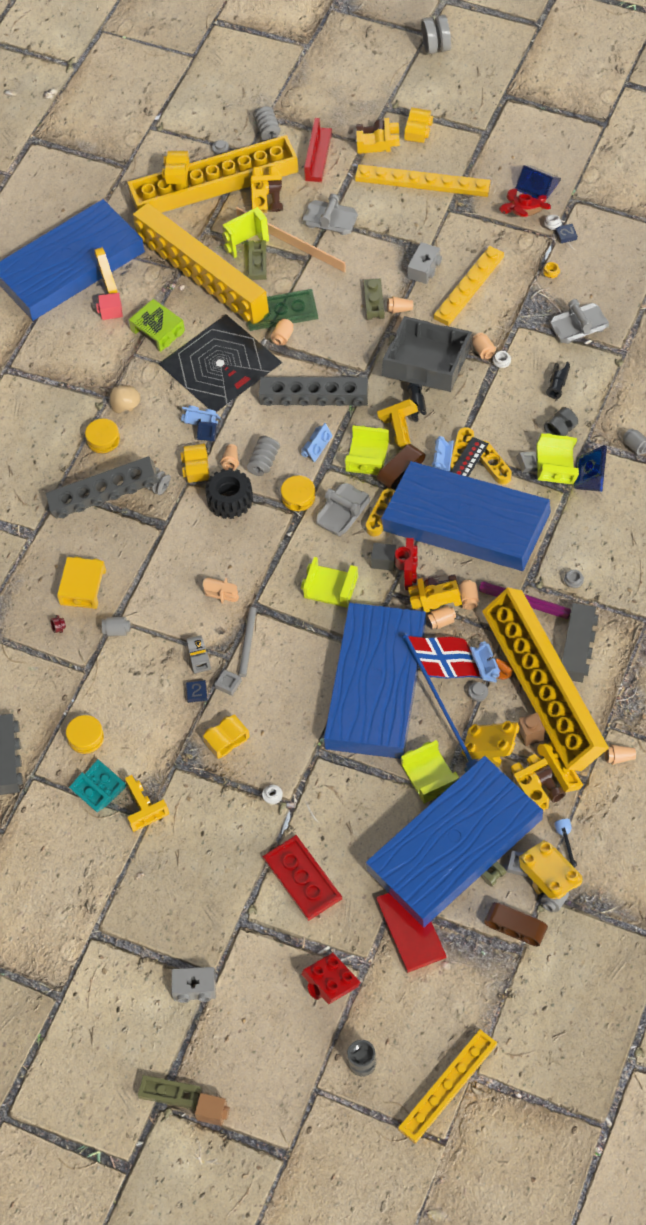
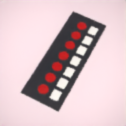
[451,437,489,477]

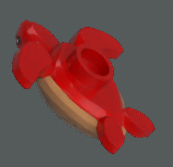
[499,189,551,217]

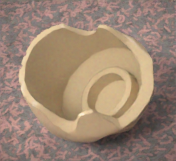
[110,385,140,414]

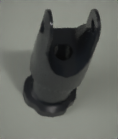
[546,362,570,399]
[406,383,427,422]

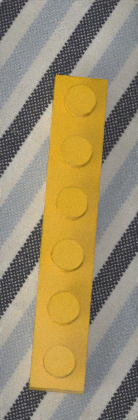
[434,246,504,326]
[398,1029,497,1144]

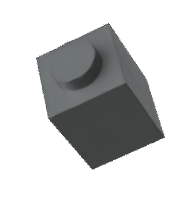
[371,543,396,571]

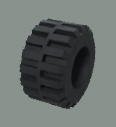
[205,468,253,519]

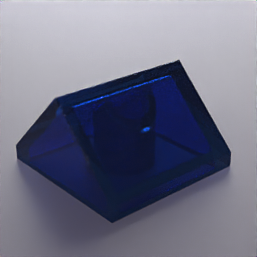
[515,165,561,200]
[574,445,607,492]

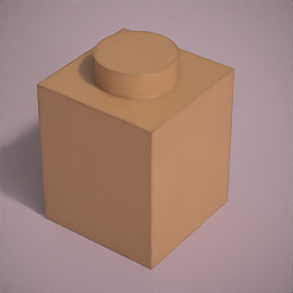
[518,713,545,746]
[195,1093,230,1126]

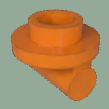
[496,658,513,680]

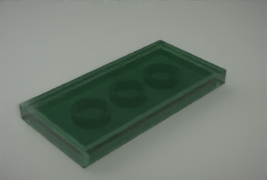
[248,289,319,331]

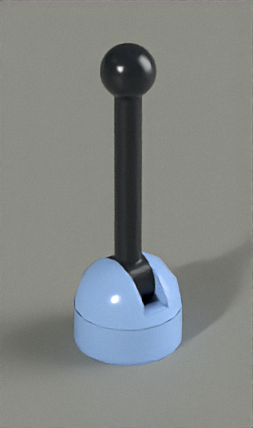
[554,819,577,868]

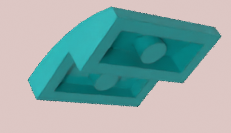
[69,759,127,813]

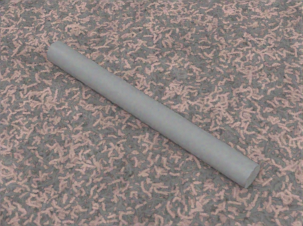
[239,607,257,677]

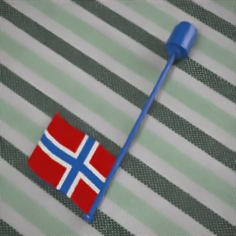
[402,633,482,773]

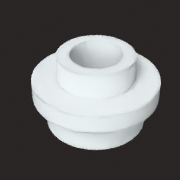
[544,215,562,230]
[493,351,511,368]
[262,785,283,805]

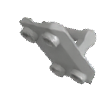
[302,193,358,235]
[550,299,609,344]
[316,483,370,536]

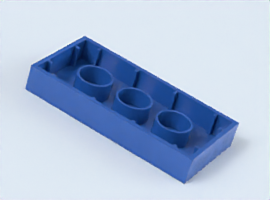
[0,199,145,321]
[381,461,551,571]
[324,603,426,759]
[365,756,543,927]

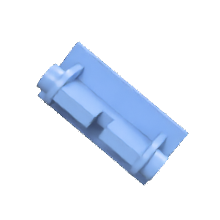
[181,405,220,426]
[301,423,333,462]
[432,436,454,471]
[470,641,500,683]

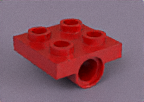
[395,538,418,590]
[301,953,361,1004]

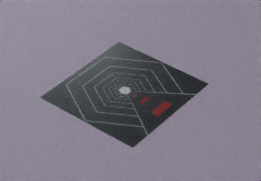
[159,314,283,412]

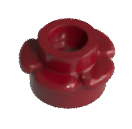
[50,615,66,633]

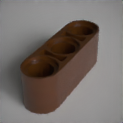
[377,444,426,490]
[484,902,548,947]

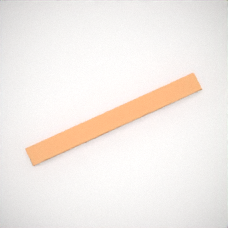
[236,207,346,272]

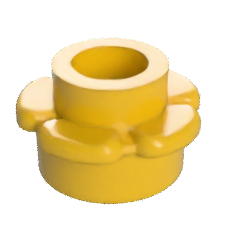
[543,262,560,278]

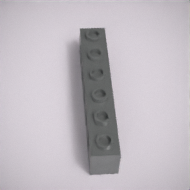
[259,377,369,406]
[46,456,159,519]

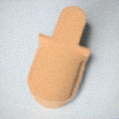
[203,578,239,604]

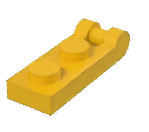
[537,742,583,793]

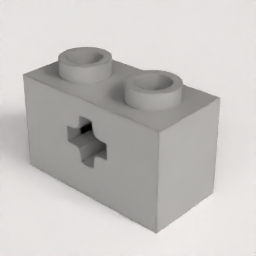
[407,242,442,284]
[172,967,216,1003]

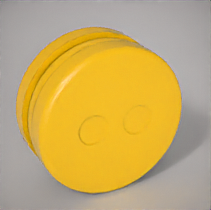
[85,418,120,453]
[281,475,316,511]
[66,715,104,754]

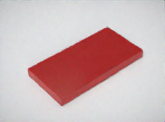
[262,835,342,921]
[376,893,446,973]

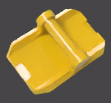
[462,721,519,767]
[519,840,583,899]

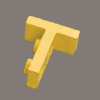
[377,399,418,449]
[125,775,169,832]

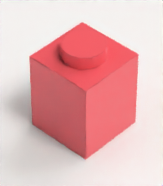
[96,293,123,320]

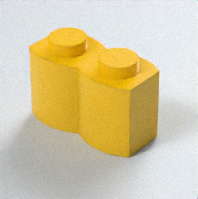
[405,107,433,143]
[162,151,189,184]
[181,443,210,483]
[203,714,250,759]

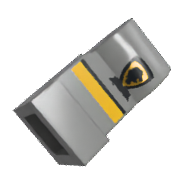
[186,635,211,674]

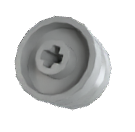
[421,14,451,55]

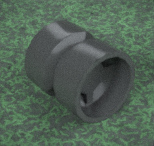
[544,407,579,436]
[347,1040,376,1077]

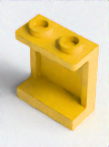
[57,557,106,609]

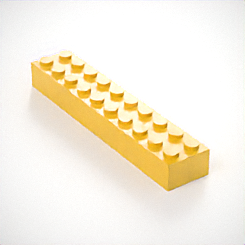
[127,135,299,213]
[133,203,269,326]
[482,587,609,771]

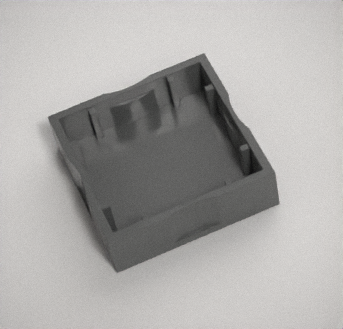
[382,316,472,392]

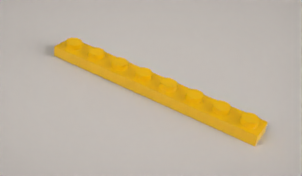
[355,164,491,197]

